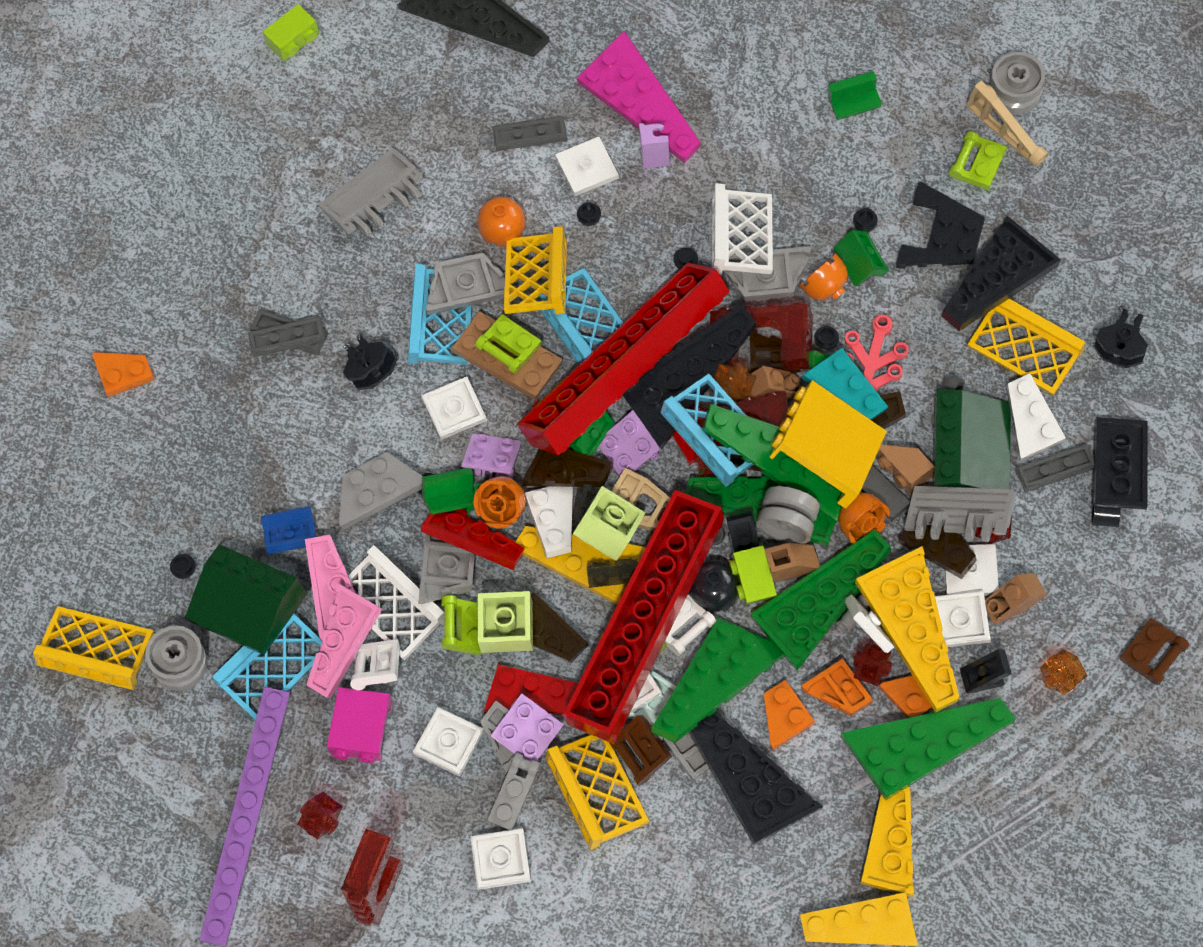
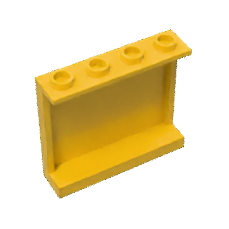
[770,380,887,509]

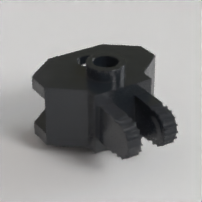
[1094,308,1148,368]
[343,333,397,390]

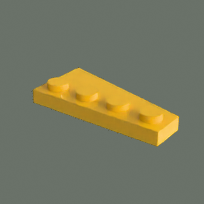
[860,787,914,898]
[800,892,918,946]

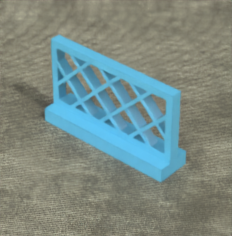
[407,264,472,365]
[535,268,623,365]
[660,374,754,487]
[212,614,322,721]

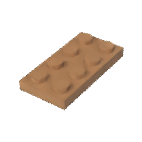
[452,311,563,401]

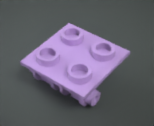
[599,410,661,476]
[461,433,522,479]
[490,693,564,762]

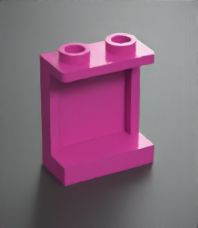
[327,687,392,763]

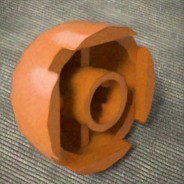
[477,197,526,247]
[798,253,848,301]
[473,476,526,529]
[838,493,890,544]

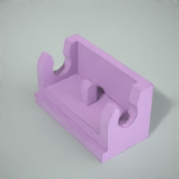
[639,123,670,169]

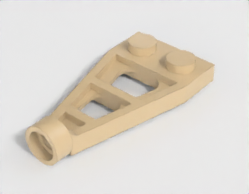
[966,80,1049,167]
[611,468,670,531]

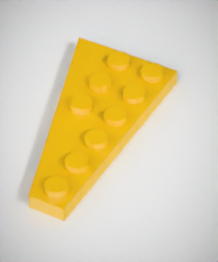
[516,526,646,605]
[855,546,960,713]

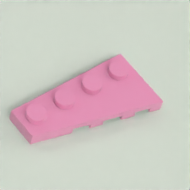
[305,535,372,639]
[307,583,382,699]

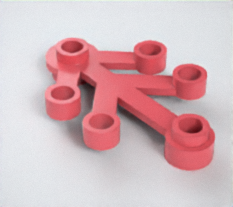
[845,315,909,392]

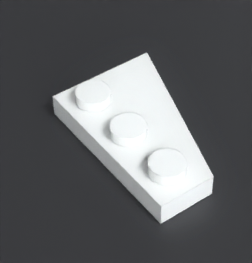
[1007,374,1066,462]
[525,486,573,558]

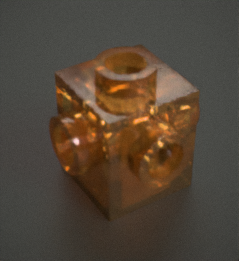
[714,363,756,402]
[1039,649,1088,695]

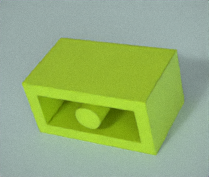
[262,4,319,62]
[729,545,777,605]

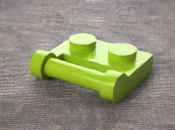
[948,131,1007,191]
[475,314,542,374]
[442,595,483,656]

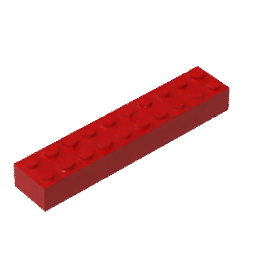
[517,263,730,455]
[563,490,724,744]

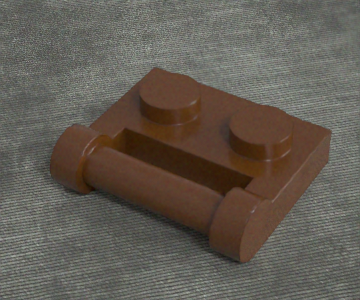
[1120,618,1190,685]
[609,715,673,786]

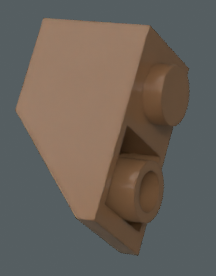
[742,366,801,405]
[877,445,934,494]
[764,543,820,583]
[985,573,1047,624]

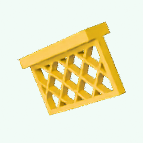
[504,226,567,314]
[967,299,1085,396]
[33,606,154,690]
[545,735,649,850]

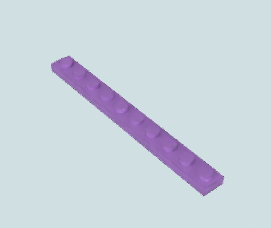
[199,687,290,947]

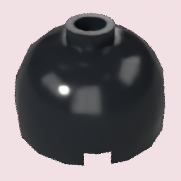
[689,561,739,613]

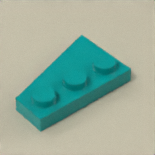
[802,348,888,420]

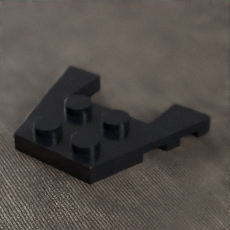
[896,182,985,269]

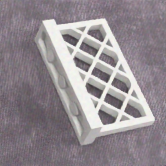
[712,183,773,275]
[348,545,444,661]

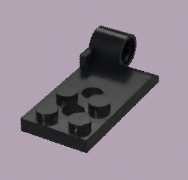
[1092,417,1148,527]

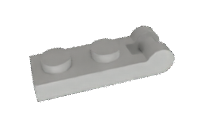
[487,753,541,830]

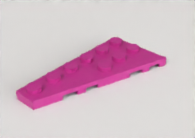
[577,31,701,163]

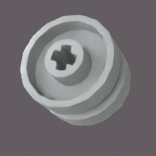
[990,52,1045,114]
[756,486,820,544]
[145,626,208,691]

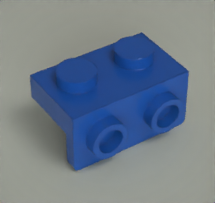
[261,506,316,554]

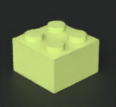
[573,486,645,561]
[478,591,533,653]

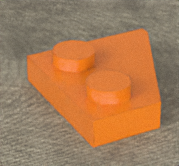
[92,352,155,397]
[801,658,873,717]
[879,676,932,718]
[764,680,815,751]

